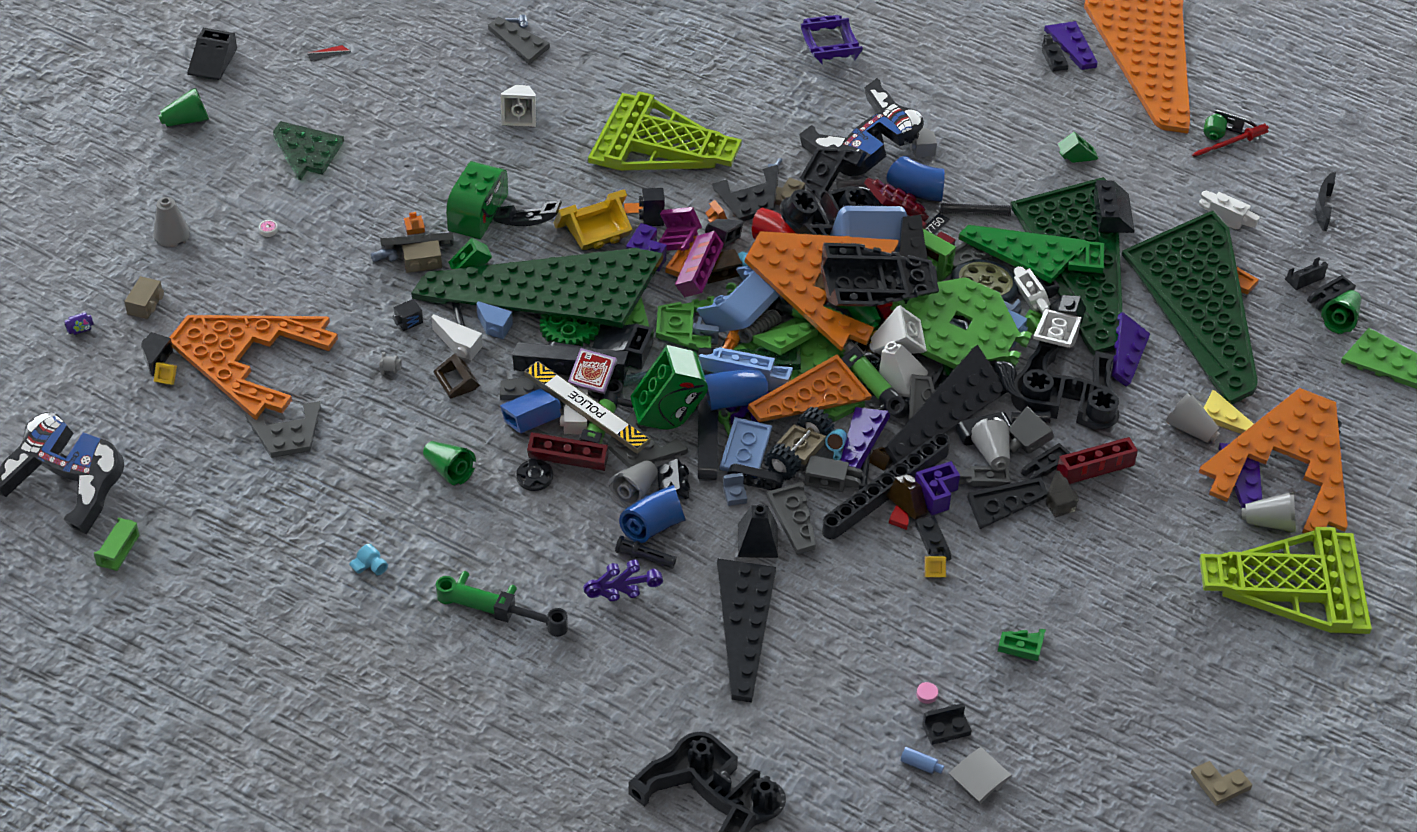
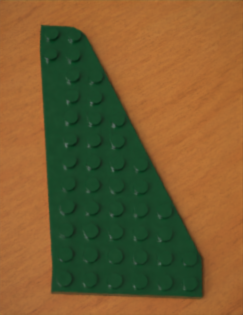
[1010,177,1123,356]
[1122,210,1258,405]
[411,248,663,328]

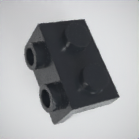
[657,459,690,499]

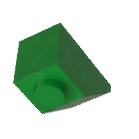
[1058,131,1098,163]
[448,238,492,269]

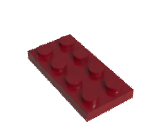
[864,178,929,222]

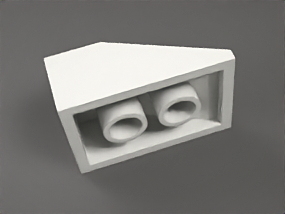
[1033,309,1081,348]

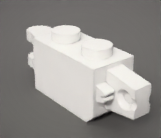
[1199,191,1260,230]
[1014,266,1050,314]

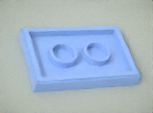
[720,417,772,478]

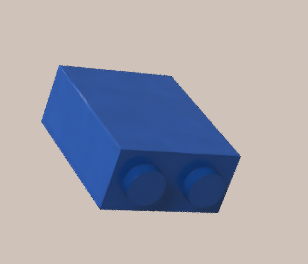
[500,388,561,434]

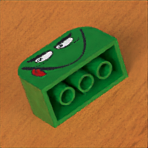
[446,161,508,240]
[630,345,708,430]

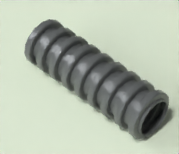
[738,309,781,343]

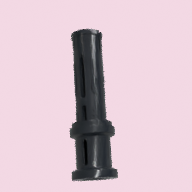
[615,536,677,569]

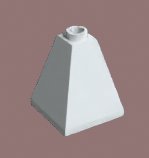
[501,85,536,127]
[870,306,927,355]
[879,341,928,398]

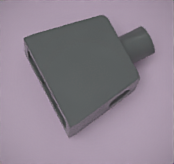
[1009,406,1054,454]

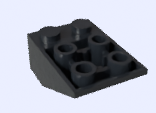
[187,27,237,80]
[592,324,654,369]

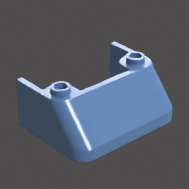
[829,206,907,252]
[697,266,779,332]

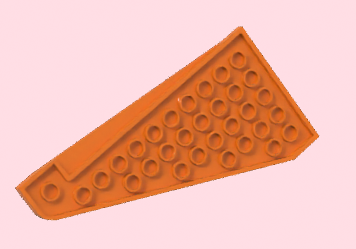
[1084,0,1190,134]

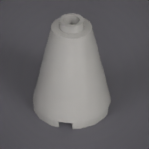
[153,197,190,247]
[1165,392,1220,443]
[971,417,1010,470]
[608,461,658,508]
[1242,492,1296,532]

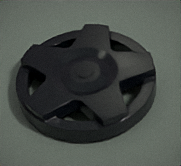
[516,458,553,491]

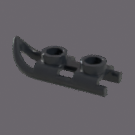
[1215,110,1257,134]

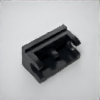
[1285,257,1328,290]

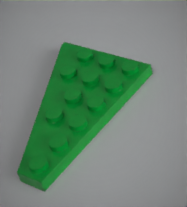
[958,225,1086,283]

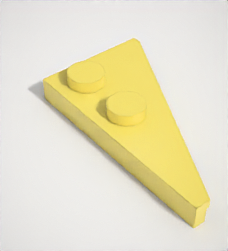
[1204,390,1254,434]

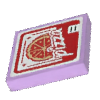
[568,348,617,394]

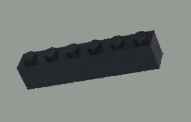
[512,342,629,380]

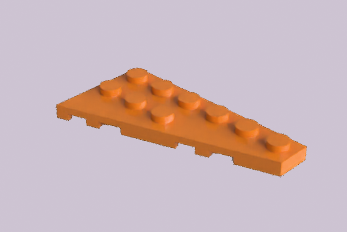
[747,354,872,422]

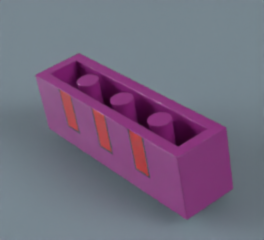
[675,231,724,298]

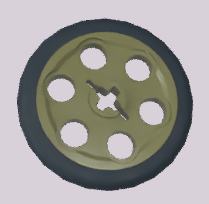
[951,259,1019,302]

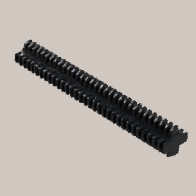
[940,203,1011,216]

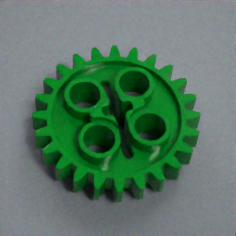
[540,314,600,346]

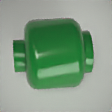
[1203,114,1227,140]

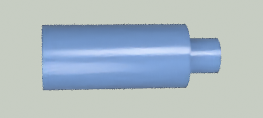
[900,747,944,774]

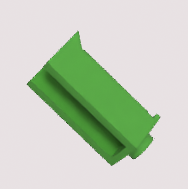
[94,517,139,571]

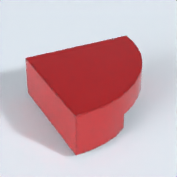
[888,505,909,530]

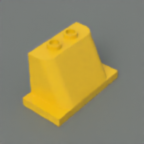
[553,189,633,250]

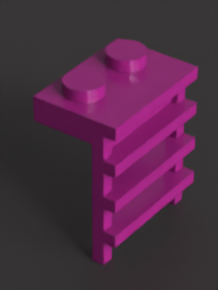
[658,207,702,251]

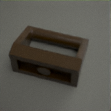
[433,353,481,399]

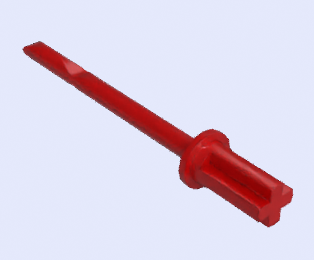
[1192,123,1269,156]

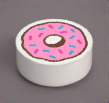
[259,220,278,237]

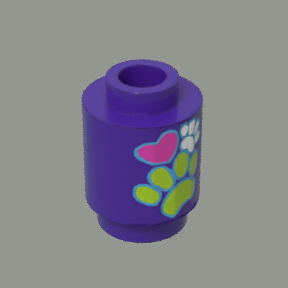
[64,312,94,335]

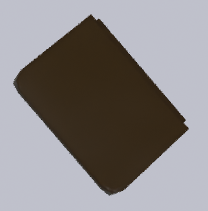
[870,446,892,470]

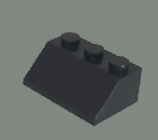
[1093,180,1135,233]

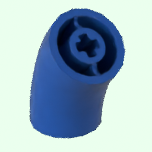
[886,156,945,202]
[705,370,768,411]
[619,485,686,543]

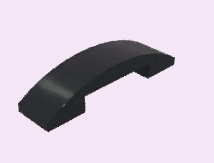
[1315,172,1336,232]
[493,200,562,226]

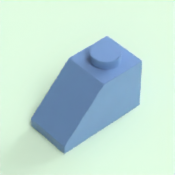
[477,301,513,339]

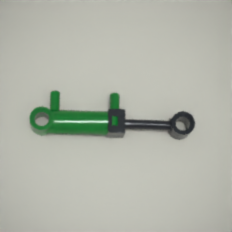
[436,571,568,637]

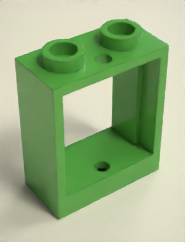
[923,229,956,282]

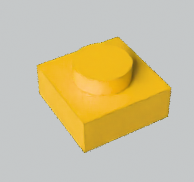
[154,363,177,385]
[925,556,946,577]

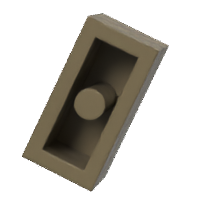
[402,240,442,273]
[124,276,164,319]

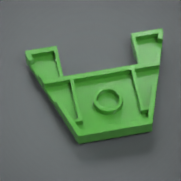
[656,296,714,350]

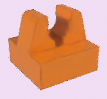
[705,200,727,222]
[404,212,425,235]

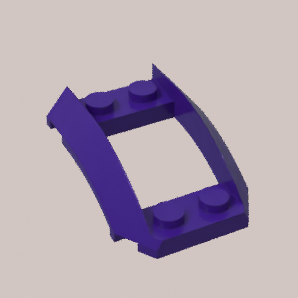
[800,15,863,65]

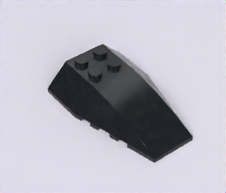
[821,243,939,307]

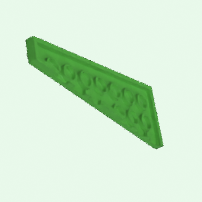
[1341,328,1417,389]

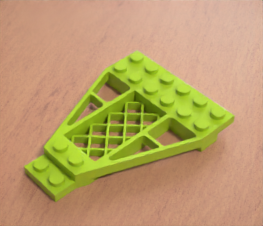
[588,91,742,171]
[1199,527,1372,634]

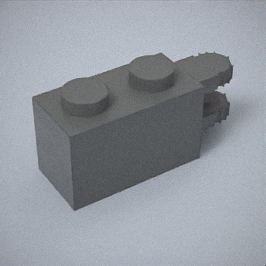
[805,455,863,492]

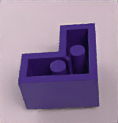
[626,223,667,272]
[915,461,960,515]

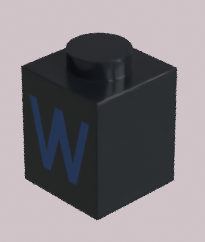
[393,299,423,331]

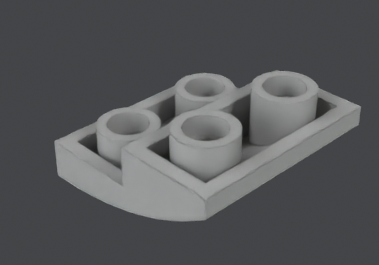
[949,747,1012,804]

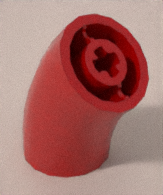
[752,208,796,240]

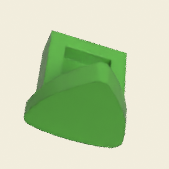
[1025,309,1043,335]

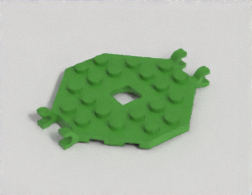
[890,277,1032,369]

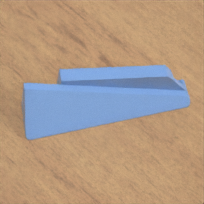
[699,347,793,391]

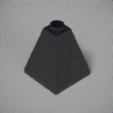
[738,504,778,558]

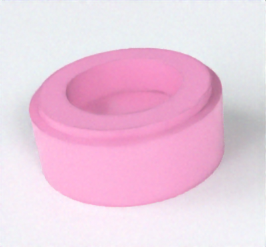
[916,682,938,704]

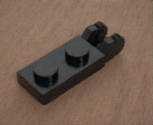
[1307,275,1356,310]
[1021,443,1070,480]
[915,515,952,561]

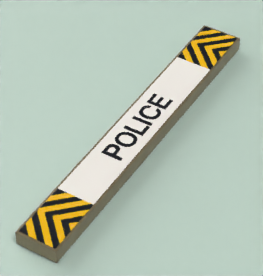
[524,361,650,454]

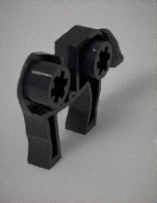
[780,186,885,236]
[994,341,1120,430]

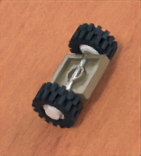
[764,407,835,480]

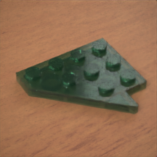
[273,121,344,180]

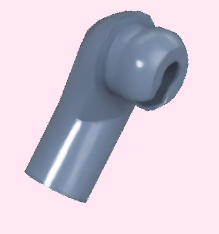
[371,249,398,262]

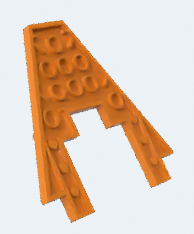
[745,231,899,351]
[169,315,338,420]
[1198,388,1347,533]

